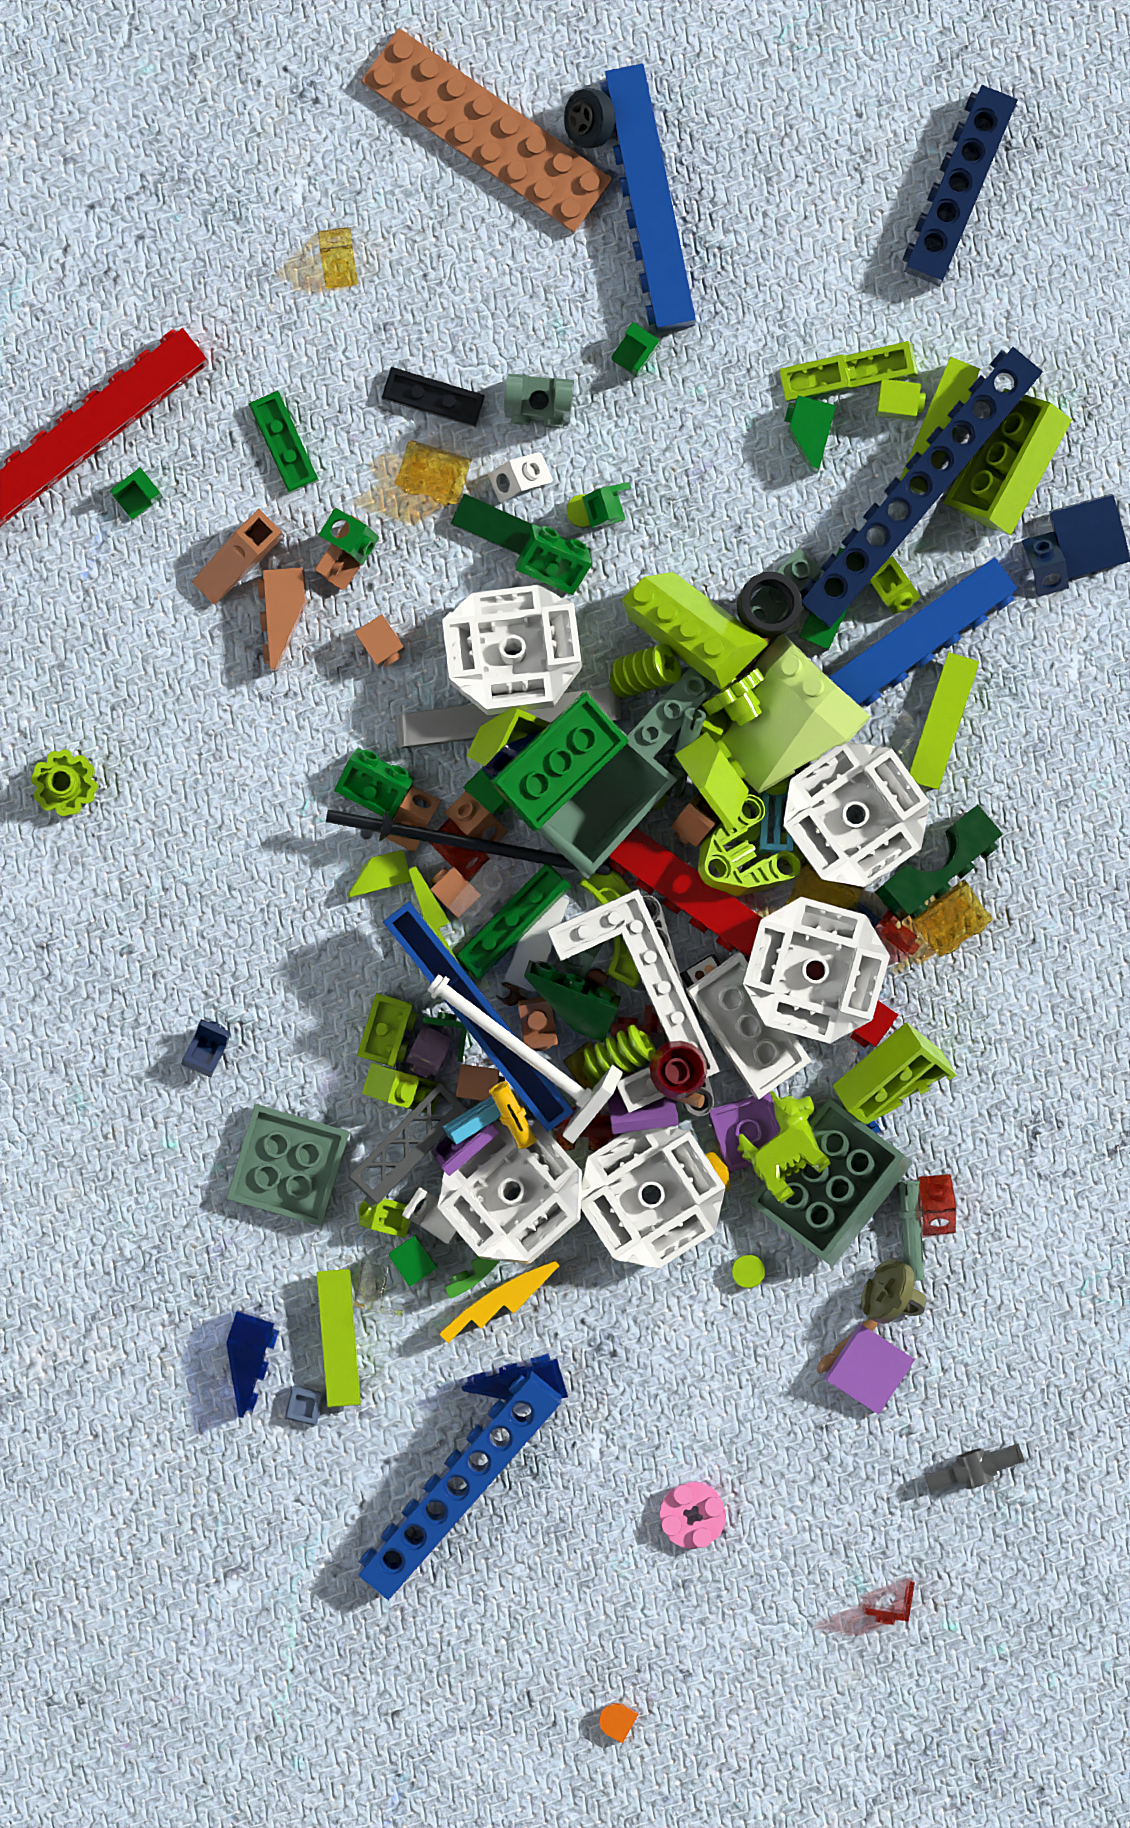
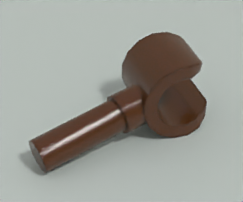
[585,968,609,987]
[496,982,527,1006]

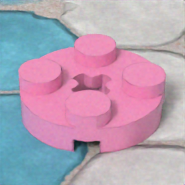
[660,1481,726,1549]

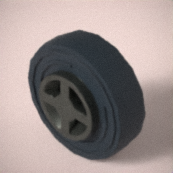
[564,88,615,148]

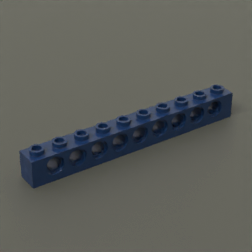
[800,347,1043,629]

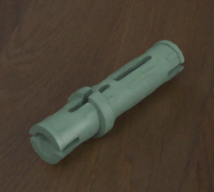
[665,707,706,798]
[897,1180,925,1281]

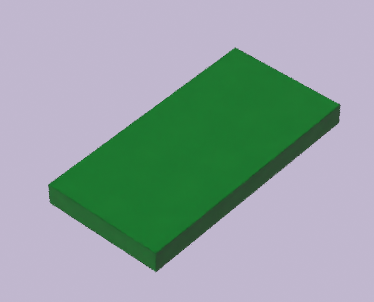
[490,691,629,832]

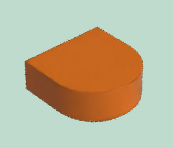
[599,1703,639,1744]

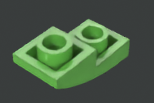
[445,1253,500,1299]

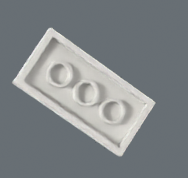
[685,952,811,1099]

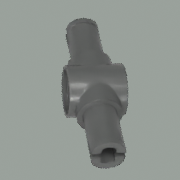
[925,1443,1025,1494]

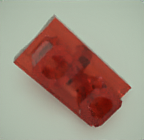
[553,1107,614,1151]

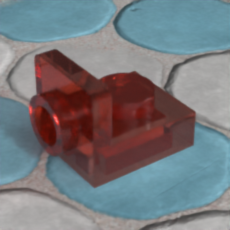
[878,910,920,957]
[610,1005,658,1038]

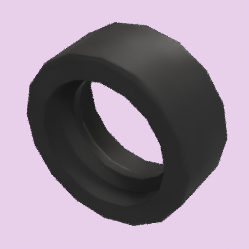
[737,572,802,638]

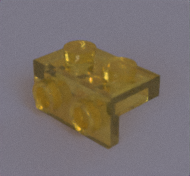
[394,439,472,505]
[784,863,864,912]
[910,879,993,957]

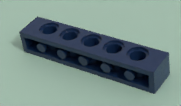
[902,85,1018,286]

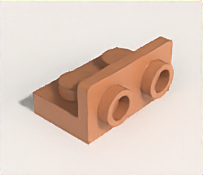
[315,515,379,590]

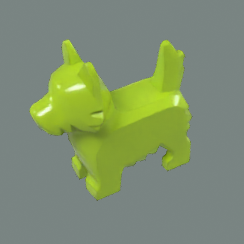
[737,1090,831,1204]

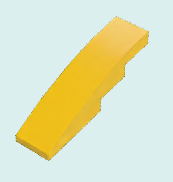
[439,1260,560,1343]

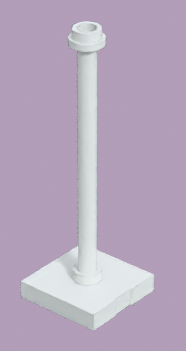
[427,974,623,1143]

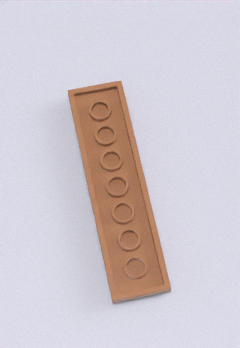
[361,28,612,234]

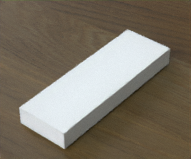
[504,897,570,993]

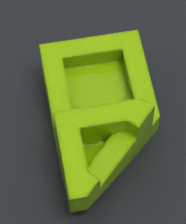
[347,850,412,898]

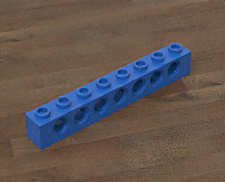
[358,1371,562,1601]

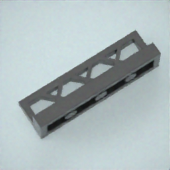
[348,1083,468,1209]

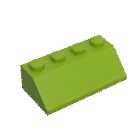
[944,388,1072,536]
[622,572,768,690]

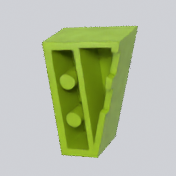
[832,1022,958,1125]

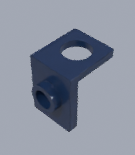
[1022,532,1069,597]

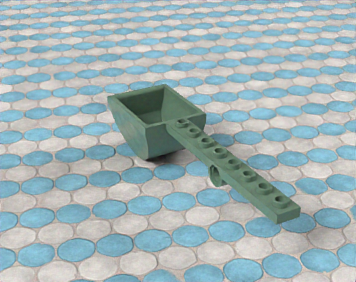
[514,548,822,879]

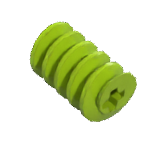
[609,644,681,698]
[584,1025,656,1087]

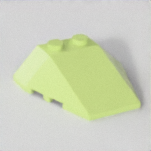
[720,634,871,793]

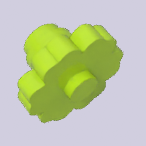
[702,667,764,726]
[31,749,99,817]

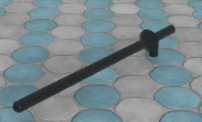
[325,809,612,876]

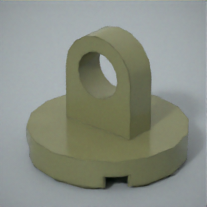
[862,1259,927,1324]

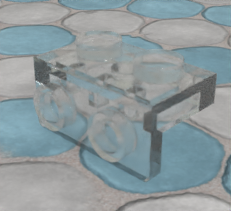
[449,859,516,929]

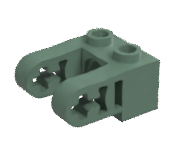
[504,374,574,428]

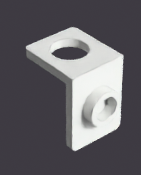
[488,452,553,503]
[402,1188,458,1245]

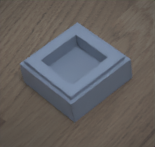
[284,1386,325,1426]

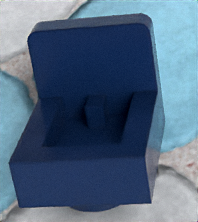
[181,1019,231,1078]

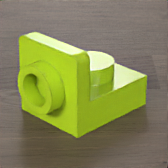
[870,556,921,615]
[358,1196,410,1238]

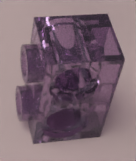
[406,1025,455,1078]

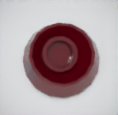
[649,1041,707,1099]

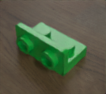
[515,524,592,595]
[334,748,415,820]

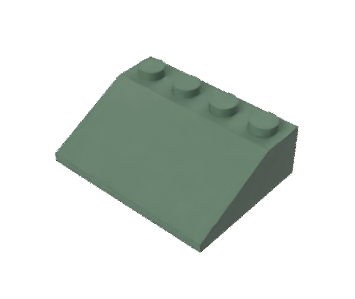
[749,1098,913,1267]

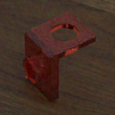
[429,818,490,881]
[918,1174,956,1236]
[862,1577,915,1625]

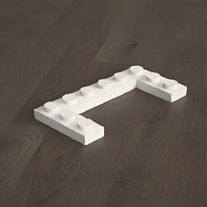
[547,889,720,1113]

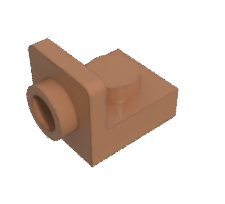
[517,997,558,1051]

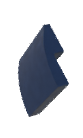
[1049,494,1130,579]

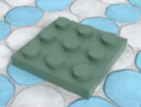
[227,1103,350,1227]

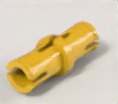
[489,1081,537,1149]

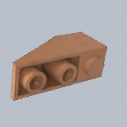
[192,509,285,605]
[258,567,307,672]

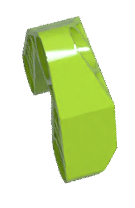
[698,795,801,896]

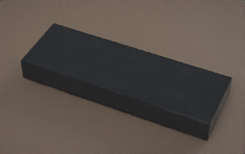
[381,367,485,428]

